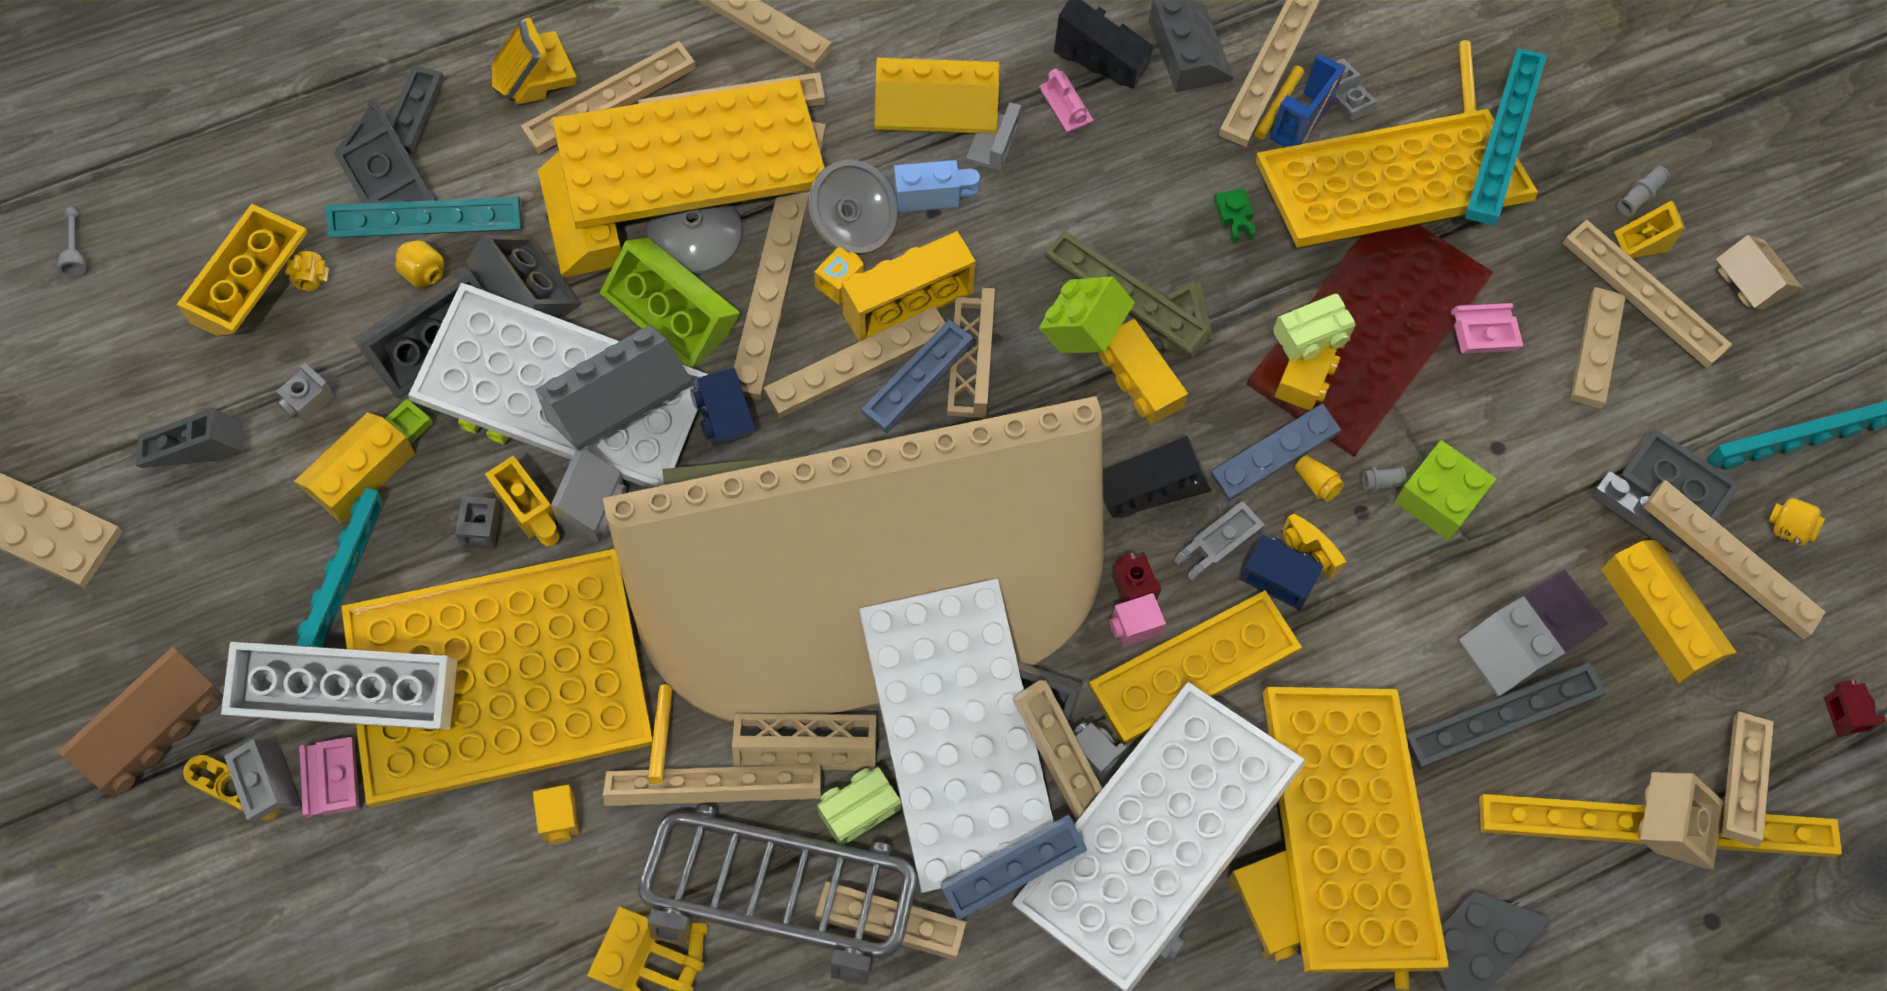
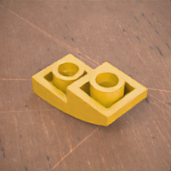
[1282,514,1347,579]

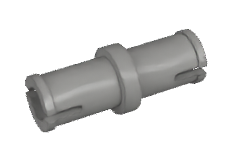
[1617,166,1670,216]

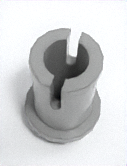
[1361,466,1407,493]

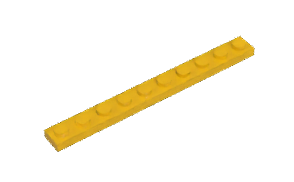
[1479,794,1842,858]

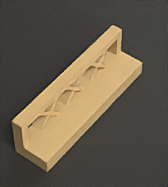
[947,288,995,418]
[732,713,876,770]

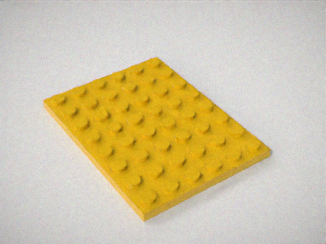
[341,549,653,808]

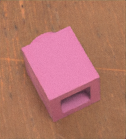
[1109,593,1166,647]

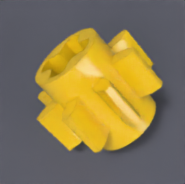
[285,251,329,291]

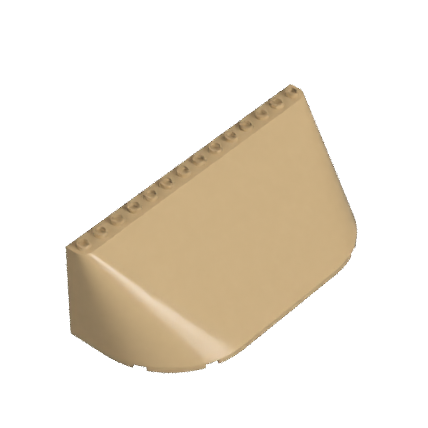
[603,396,1104,722]

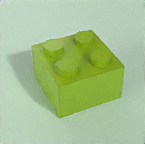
[1039,276,1135,353]
[1395,440,1496,541]

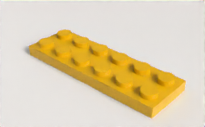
[1088,590,1302,745]

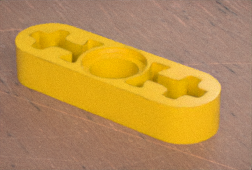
[183,755,282,821]

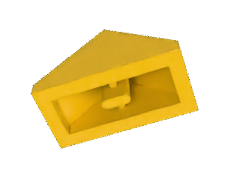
[1614,201,1685,258]

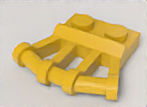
[587,907,708,991]

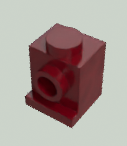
[1111,553,1161,603]
[1823,680,1886,737]

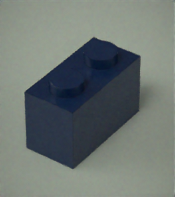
[690,367,755,447]
[1239,534,1324,611]

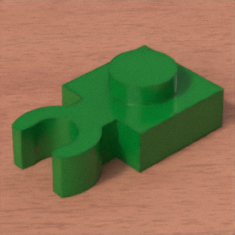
[1213,188,1255,243]

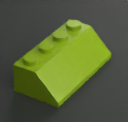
[599,238,740,369]

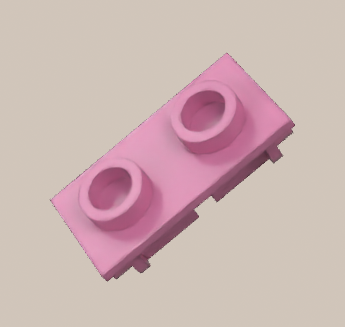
[1039,69,1094,133]

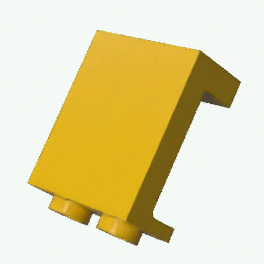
[1228,851,1301,962]

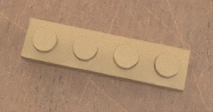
[1570,287,1626,409]
[1012,680,1102,820]
[1721,711,1774,847]
[815,881,966,961]

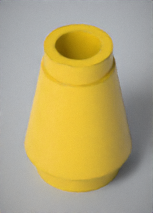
[1294,455,1344,502]

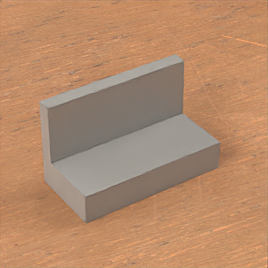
[966,102,1021,172]
[224,739,302,822]

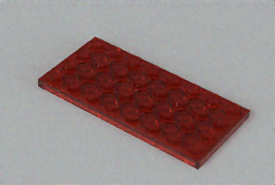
[1246,224,1494,457]

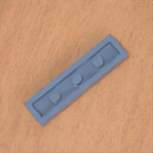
[861,319,974,434]
[1211,403,1341,501]
[940,815,1087,920]

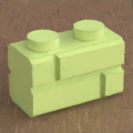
[1273,293,1355,361]
[817,767,901,845]

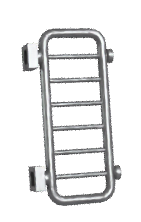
[637,804,917,986]

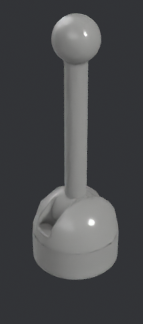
[58,207,86,277]

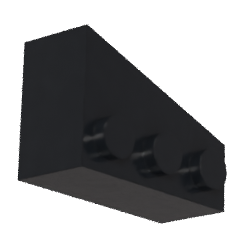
[1054,0,1153,90]
[1103,436,1211,518]

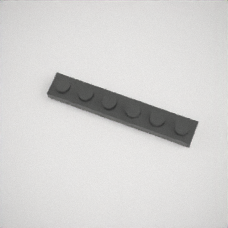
[1406,662,1607,770]

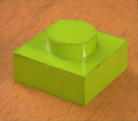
[385,399,433,445]

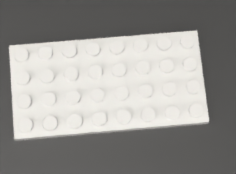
[408,282,709,488]
[859,578,1054,893]
[1012,682,1305,991]

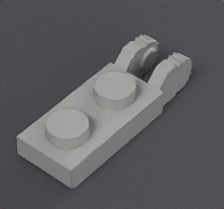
[1173,501,1265,582]

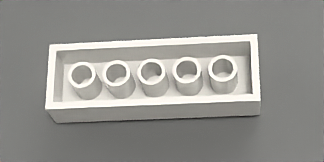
[221,642,458,731]

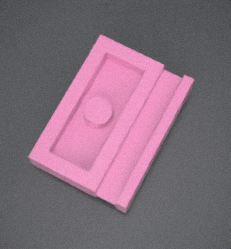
[1451,303,1523,354]
[299,737,360,818]

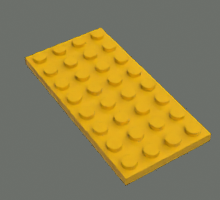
[552,79,828,229]
[1256,109,1538,248]
[1262,687,1449,973]

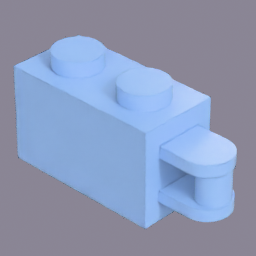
[894,160,980,212]

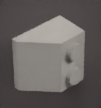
[551,448,626,544]
[1457,596,1565,698]

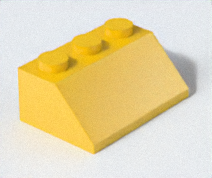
[294,412,415,523]

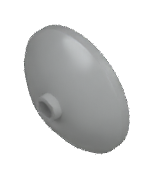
[809,159,898,254]
[647,203,742,275]

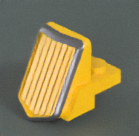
[492,18,577,105]

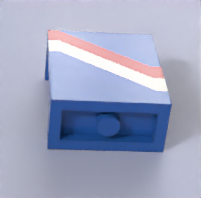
[1270,53,1345,147]

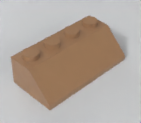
[58,647,223,799]

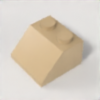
[1716,235,1803,310]
[1639,772,1724,869]

